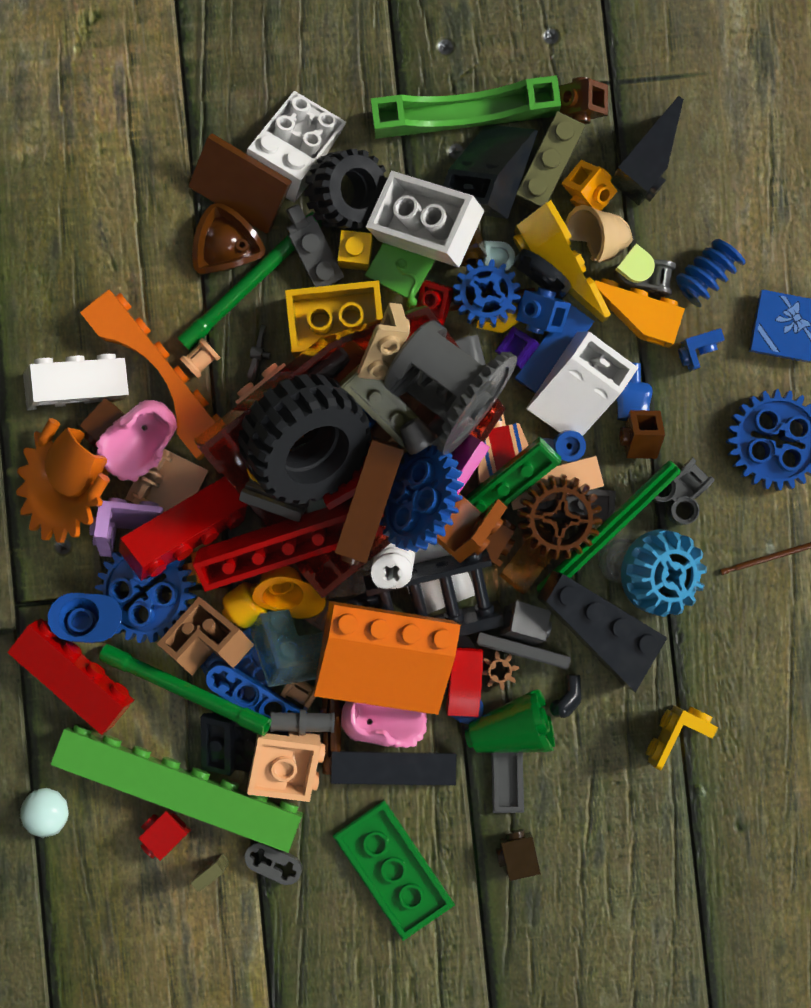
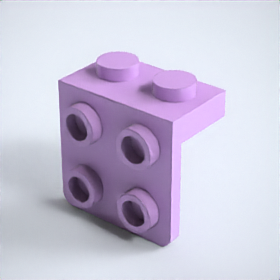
[90,498,164,557]

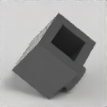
[499,601,552,646]

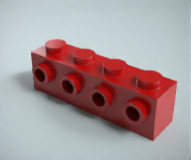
[119,476,247,581]
[7,619,135,735]

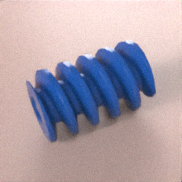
[676,239,746,307]

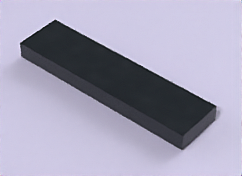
[330,751,457,785]

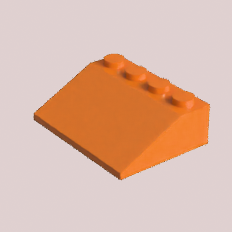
[313,601,461,715]

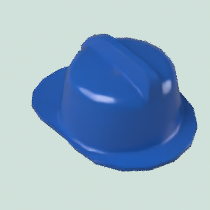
[48,593,122,643]

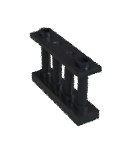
[363,548,505,637]

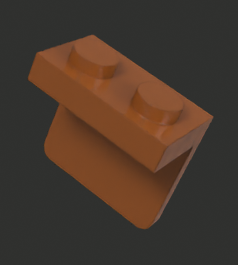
[437,493,508,563]

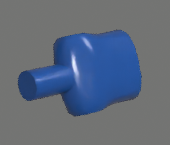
[617,363,653,421]

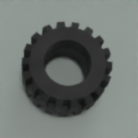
[304,149,388,231]

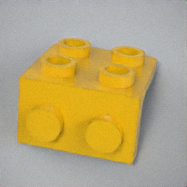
[646,705,718,771]

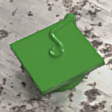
[365,243,435,309]

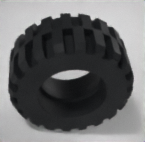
[238,374,371,504]

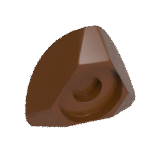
[192,203,265,274]

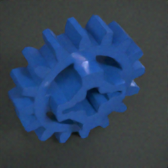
[453,259,521,328]

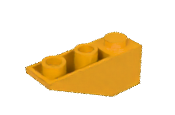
[595,279,685,348]

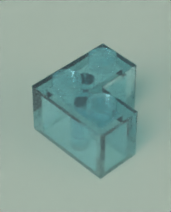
[251,609,324,687]

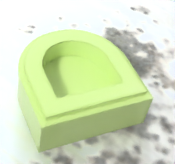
[615,243,655,283]

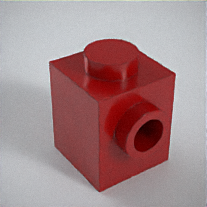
[138,809,191,861]

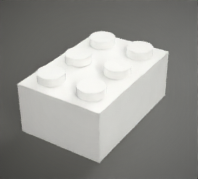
[366,170,484,267]

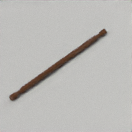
[720,542,811,575]

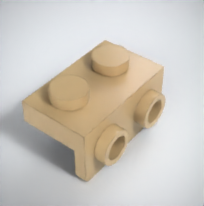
[357,303,410,380]

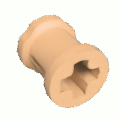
[179,338,221,378]

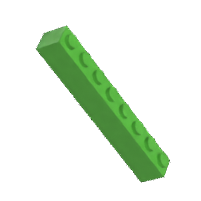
[51,724,303,853]

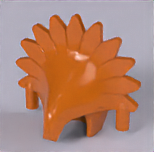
[16,418,110,543]

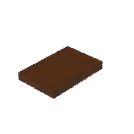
[188,133,292,234]

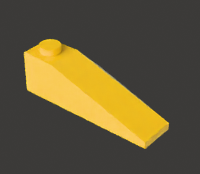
[513,200,611,322]

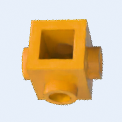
[562,160,618,211]

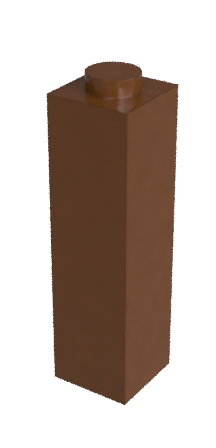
[335,436,405,565]

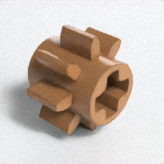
[482,651,519,690]

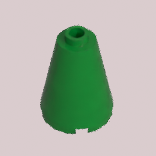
[465,689,555,753]

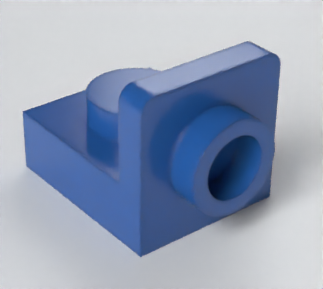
[678,328,725,372]

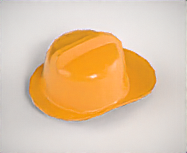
[252,566,326,619]

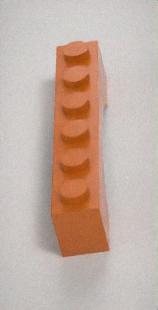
[80,289,229,461]

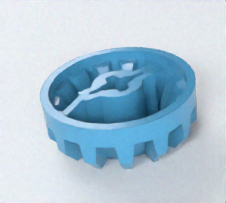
[621,530,707,617]

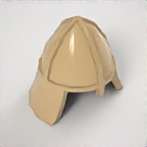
[565,204,633,263]

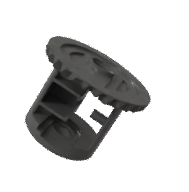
[384,320,517,455]

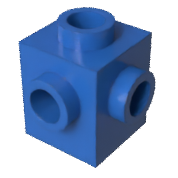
[516,287,571,335]

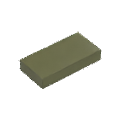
[191,853,229,892]

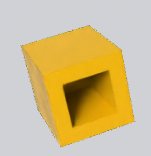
[338,230,373,271]

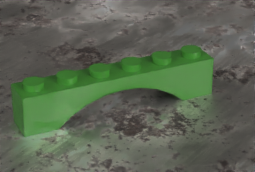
[371,75,561,139]

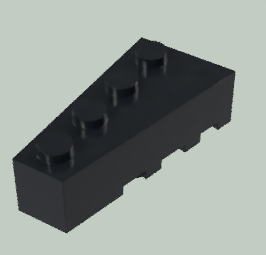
[537,570,667,693]

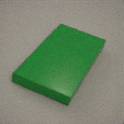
[333,799,455,941]

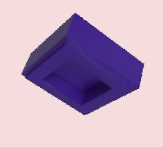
[495,326,539,370]

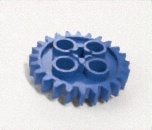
[726,389,811,491]
[379,445,464,552]
[95,552,197,643]

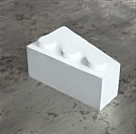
[23,354,129,411]

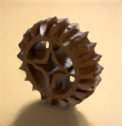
[517,474,602,560]

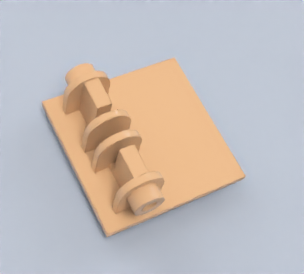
[125,449,209,512]

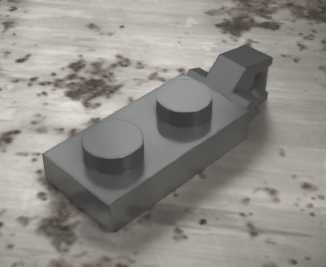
[285,204,344,287]

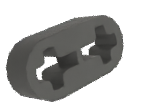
[245,842,302,885]

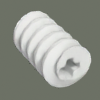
[371,535,415,589]

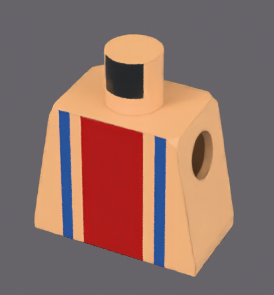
[475,408,528,485]

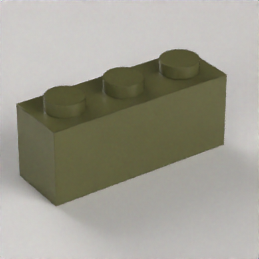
[514,111,585,212]

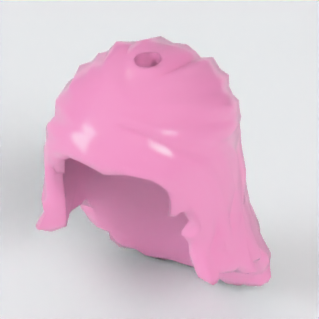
[96,400,177,482]
[341,701,427,748]

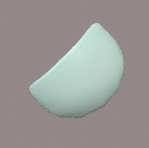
[20,788,69,838]

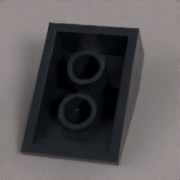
[611,96,684,205]

